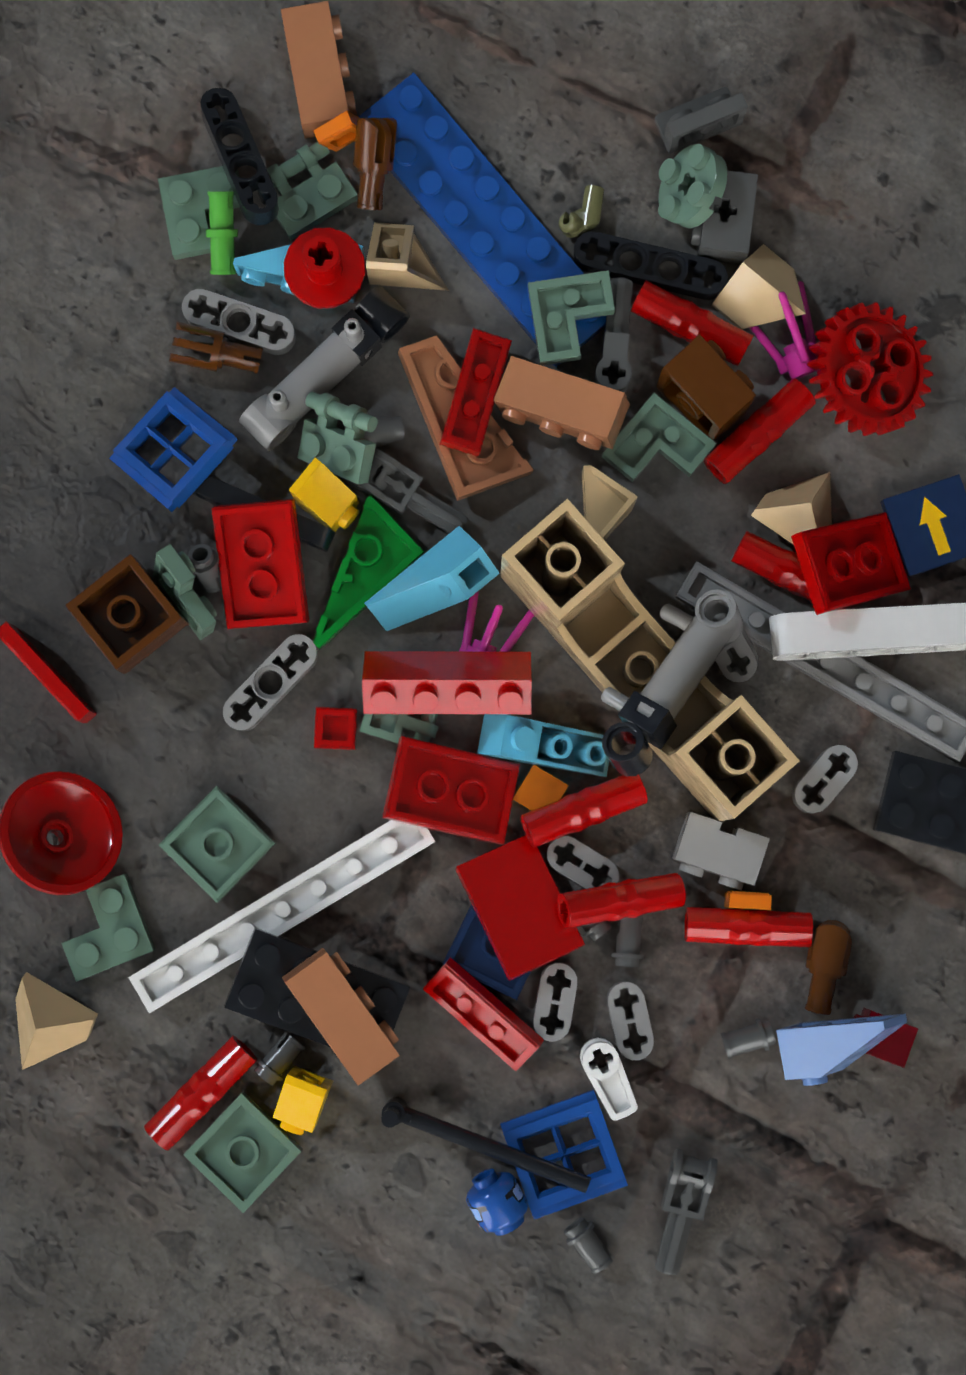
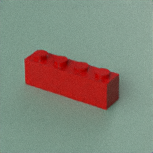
[362,651,532,715]

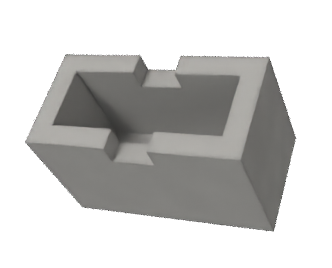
[672,812,770,891]

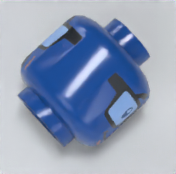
[466,1169,528,1236]

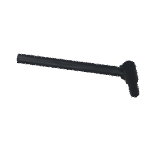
[381,1097,591,1193]

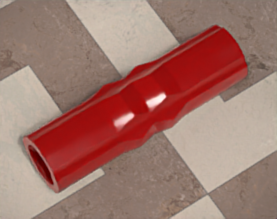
[631,281,754,366]
[703,378,816,484]
[731,531,847,610]
[520,775,648,848]
[557,873,686,928]
[684,907,813,948]
[144,1035,257,1151]

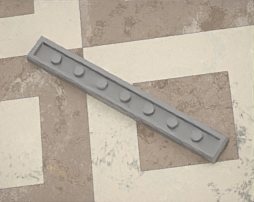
[675,561,966,762]

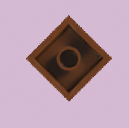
[656,335,756,442]
[65,554,189,674]

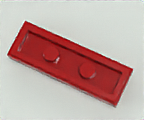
[439,328,512,456]
[0,621,97,724]
[423,957,544,1071]

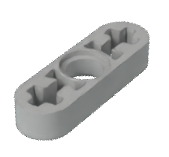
[182,289,296,355]
[223,634,318,731]

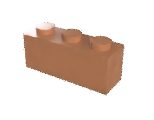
[281,1,357,139]
[493,356,630,450]
[282,948,400,1086]

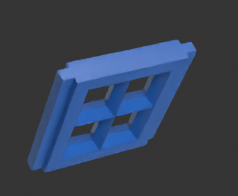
[109,387,238,512]
[500,1089,628,1220]

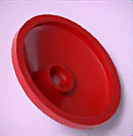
[0,771,123,895]

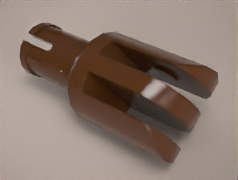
[353,118,397,211]
[169,321,263,374]
[805,920,852,1015]

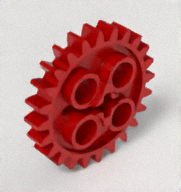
[807,302,933,436]

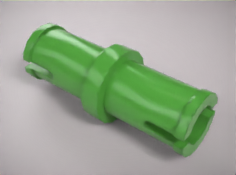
[206,191,238,275]

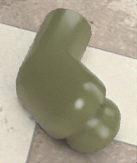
[559,185,604,238]

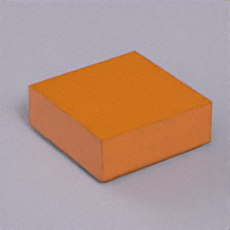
[313,110,359,152]
[513,764,569,811]
[724,891,772,910]

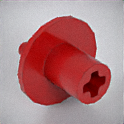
[284,227,365,309]

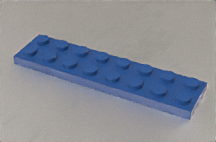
[358,73,606,368]

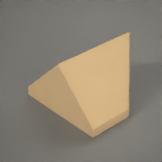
[366,222,449,291]
[711,244,806,330]
[582,465,638,540]
[751,472,832,545]
[15,972,98,1070]

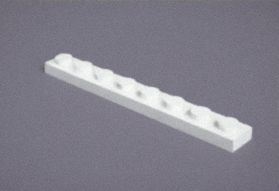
[128,820,436,1013]

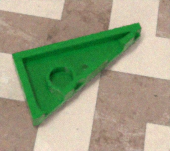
[313,495,424,650]

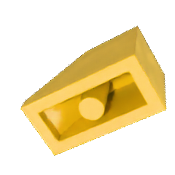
[289,458,359,532]
[273,1066,333,1135]

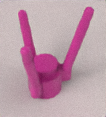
[750,281,818,380]
[459,591,534,652]

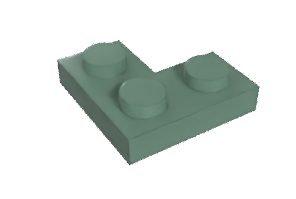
[158,166,240,260]
[528,270,615,366]
[602,393,717,483]
[153,544,217,641]
[61,874,156,982]

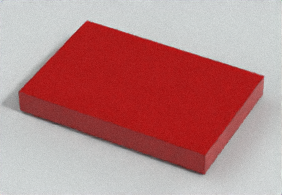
[211,499,310,629]
[791,512,911,615]
[382,736,520,845]
[455,835,585,981]

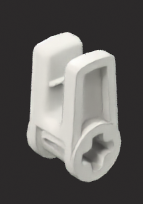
[580,1037,638,1121]

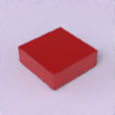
[314,707,358,750]

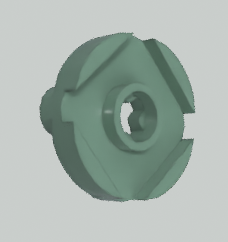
[658,143,727,228]

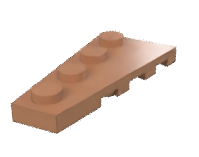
[398,335,534,501]

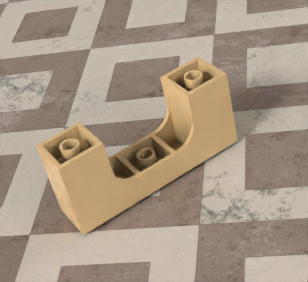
[501,498,800,821]

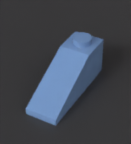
[776,1014,907,1086]

